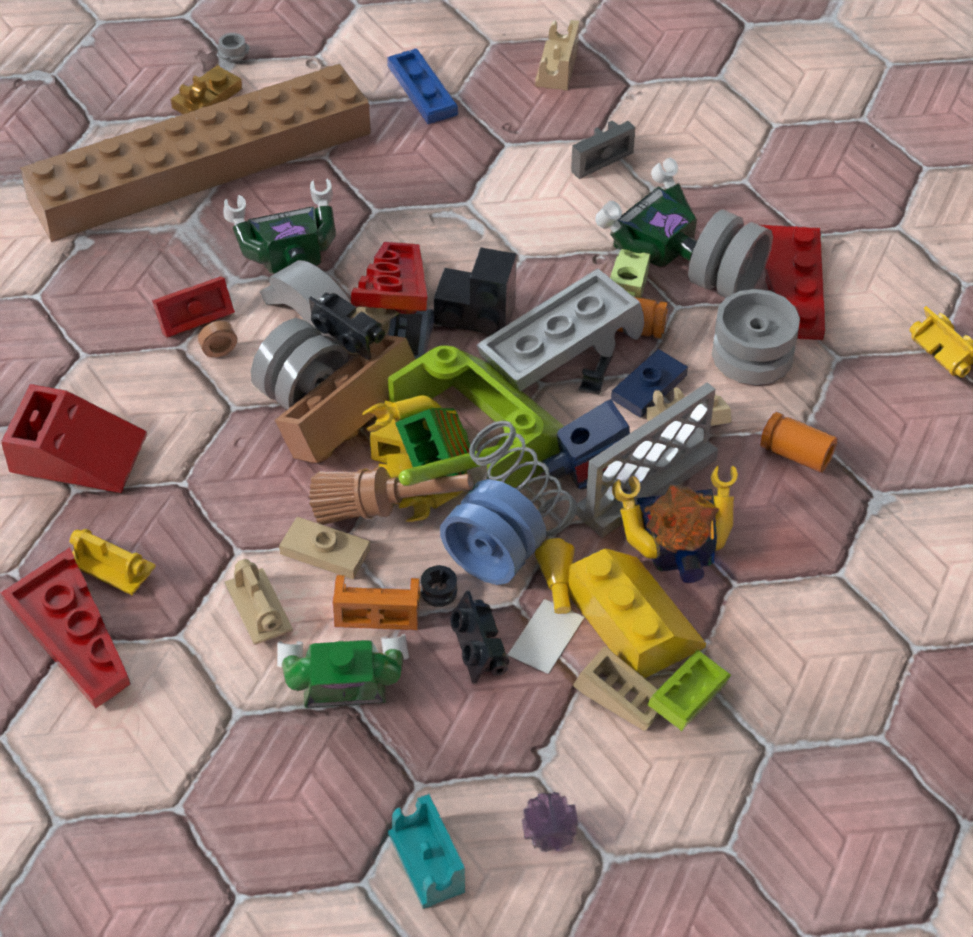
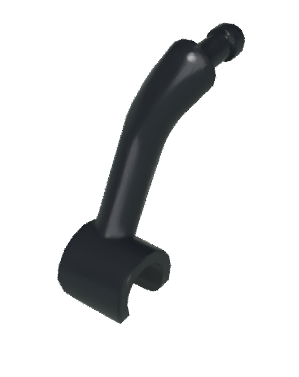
[578,354,613,395]

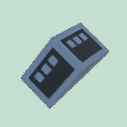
[388,308,434,359]

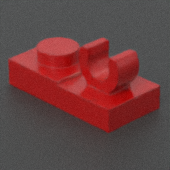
[152,276,235,337]

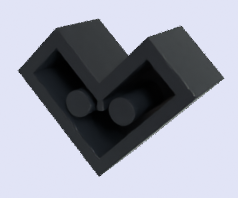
[433,247,517,335]

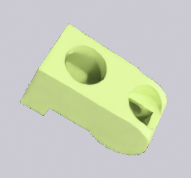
[610,249,650,298]

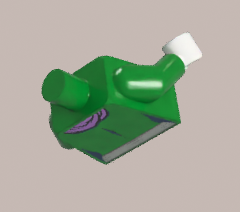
[277,634,409,708]

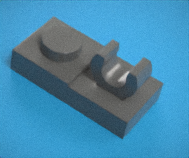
[571,121,636,179]

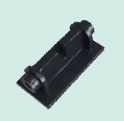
[308,292,385,361]
[451,591,509,683]

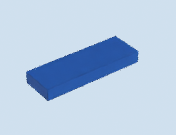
[387,48,458,124]

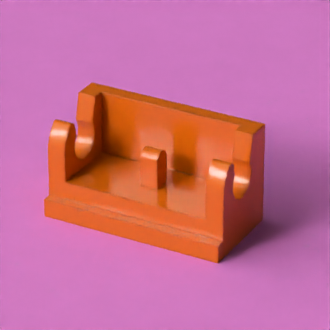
[333,575,420,630]

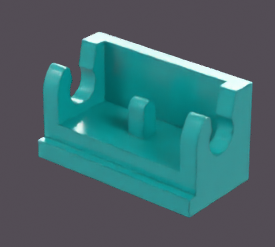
[388,794,465,909]

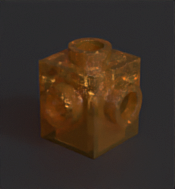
[646,485,719,553]

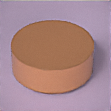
[198,321,238,358]

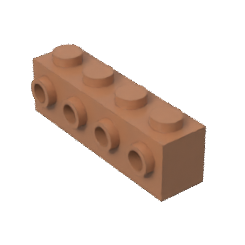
[275,335,416,463]

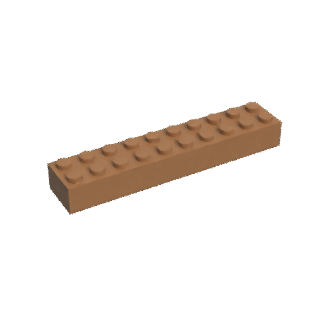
[20,64,371,242]

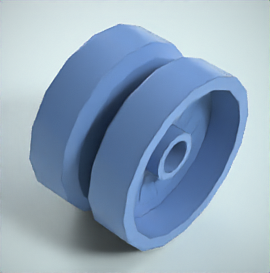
[440,479,546,585]

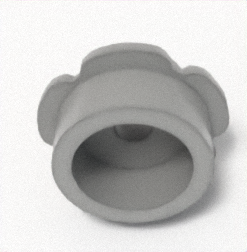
[217,33,249,63]

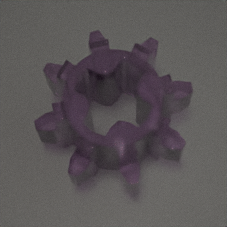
[522,792,579,852]

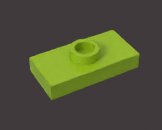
[647,650,731,731]

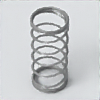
[469,421,577,537]

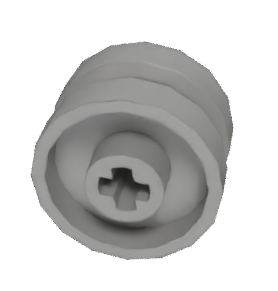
[688,209,773,298]
[712,289,800,385]
[250,318,348,410]

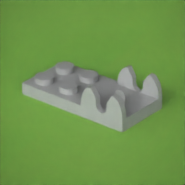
[477,268,644,392]

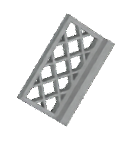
[576,382,718,538]

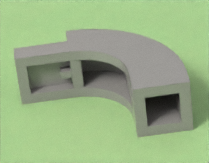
[260,260,351,346]

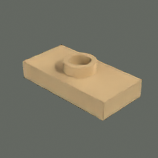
[279,517,371,580]

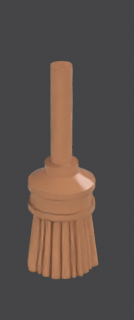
[309,467,474,525]

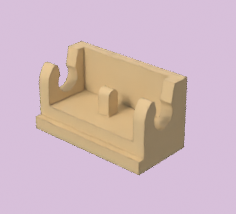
[535,20,579,90]

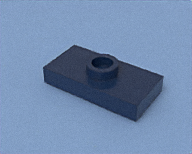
[611,349,688,418]

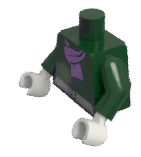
[595,157,697,267]
[223,179,336,274]

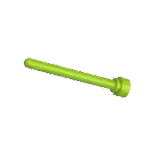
[399,436,513,486]

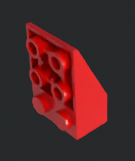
[1,384,147,493]

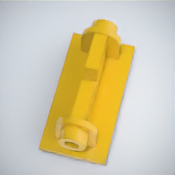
[909,306,973,378]
[69,528,156,595]

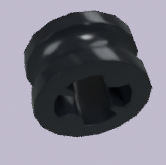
[421,565,457,607]

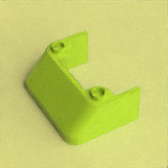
[388,345,564,488]

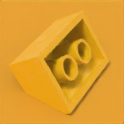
[568,548,706,678]

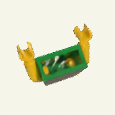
[362,395,470,522]

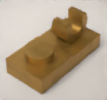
[171,65,242,114]

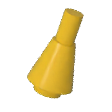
[534,538,575,614]

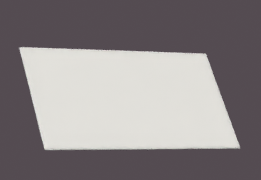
[508,599,584,674]

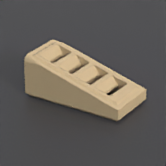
[573,646,660,731]

